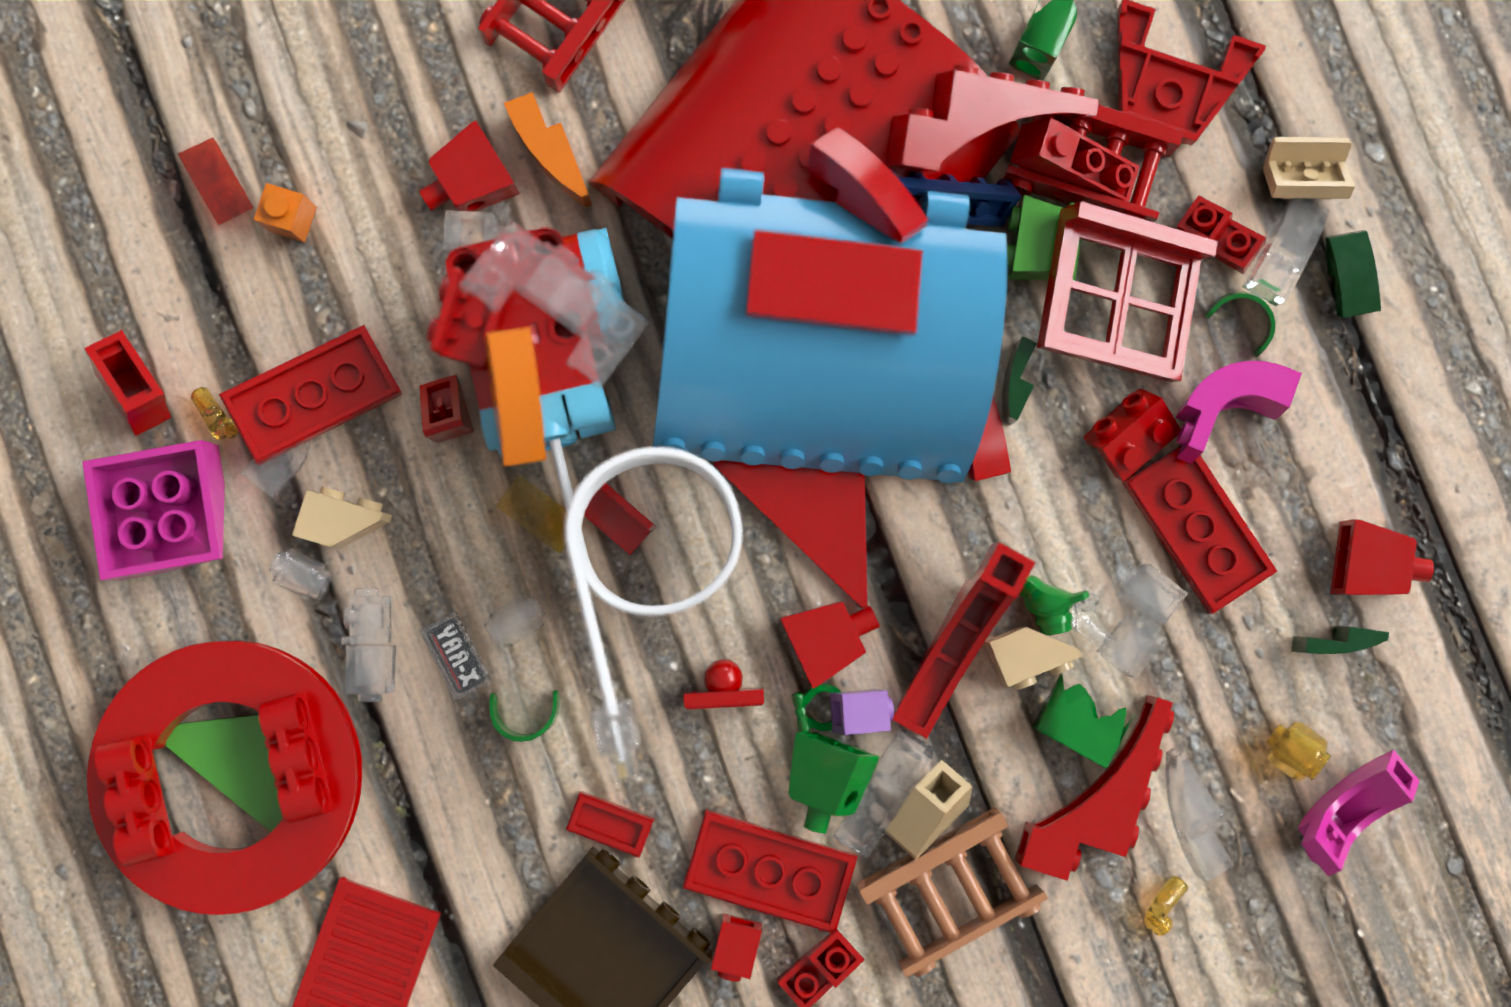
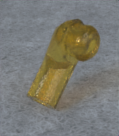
[191,387,238,441]
[1144,876,1188,936]

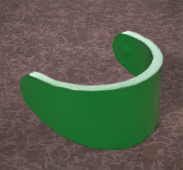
[1204,291,1276,357]
[489,690,560,742]

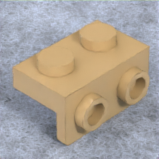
[1262,137,1355,200]

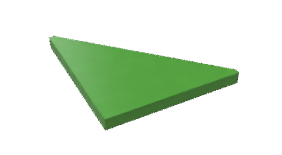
[165,714,283,832]

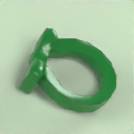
[791,684,841,733]

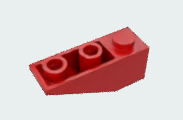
[1011,118,1140,202]

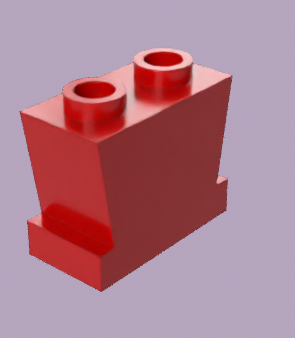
[84,330,172,436]

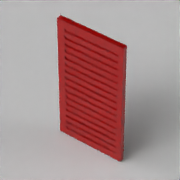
[292,877,441,1007]

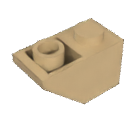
[292,486,392,548]
[984,627,1082,691]
[886,760,972,860]

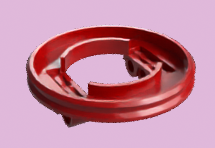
[87,641,363,915]

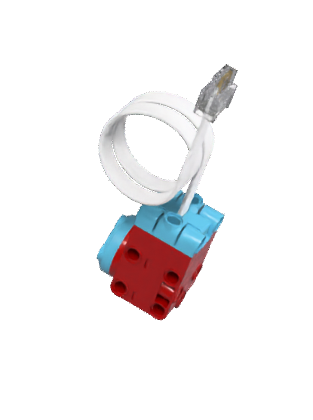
[445,227,742,784]

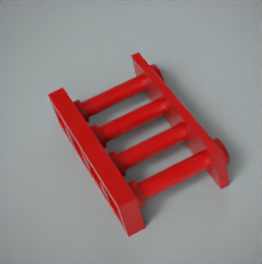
[478,0,626,93]
[1002,89,1184,222]

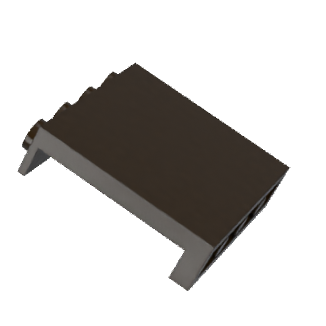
[492,847,712,1007]

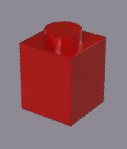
[711,913,762,982]

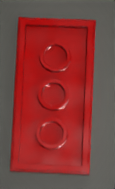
[745,229,923,336]
[218,325,402,466]
[1122,445,1278,614]
[683,809,858,933]

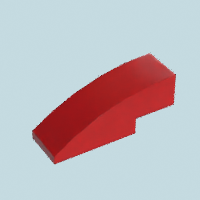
[807,127,928,244]

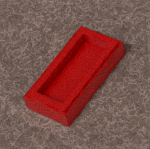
[565,791,655,858]

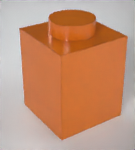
[253,183,317,243]

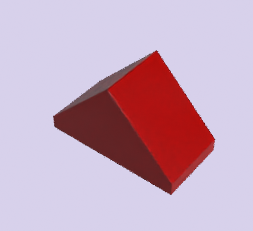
[419,374,474,443]

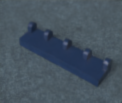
[890,169,1022,227]

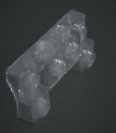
[460,221,650,390]

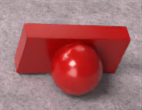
[683,659,765,710]

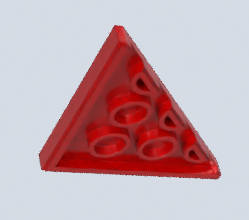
[714,460,868,608]

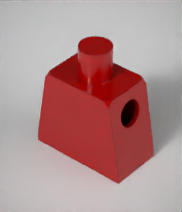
[419,120,520,216]
[1330,519,1434,595]
[780,601,880,688]

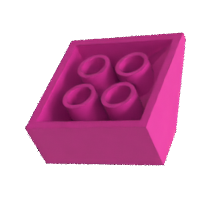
[82,440,225,581]

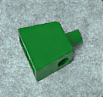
[788,732,879,834]

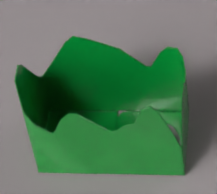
[1008,0,1078,81]
[1032,673,1136,769]

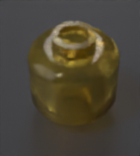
[1266,721,1331,781]

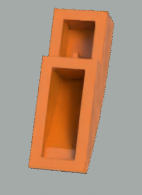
[504,92,593,207]
[484,328,546,467]

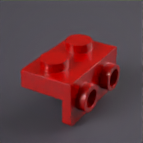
[427,267,509,369]
[1083,388,1181,482]

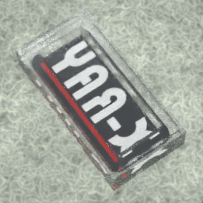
[419,612,492,701]

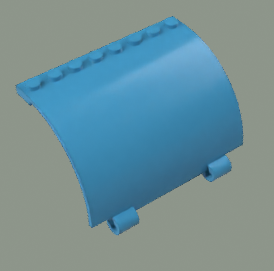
[652,168,1007,483]

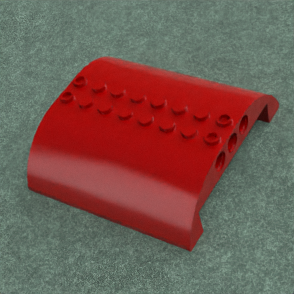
[588,0,1020,241]

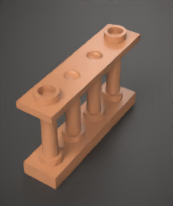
[857,807,1048,978]

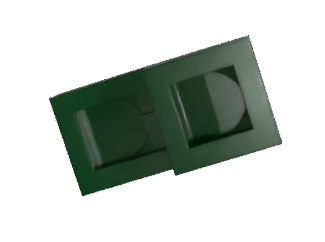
[1326,230,1381,318]
[1002,336,1037,425]
[1291,626,1389,654]

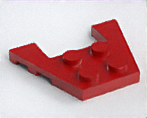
[1118,0,1266,146]

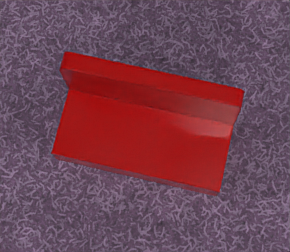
[584,483,657,556]

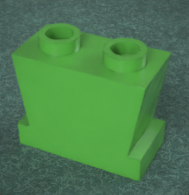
[1006,195,1081,281]

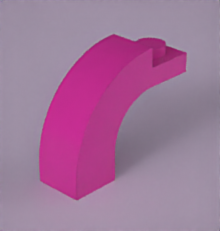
[1175,361,1302,464]
[1297,749,1420,876]

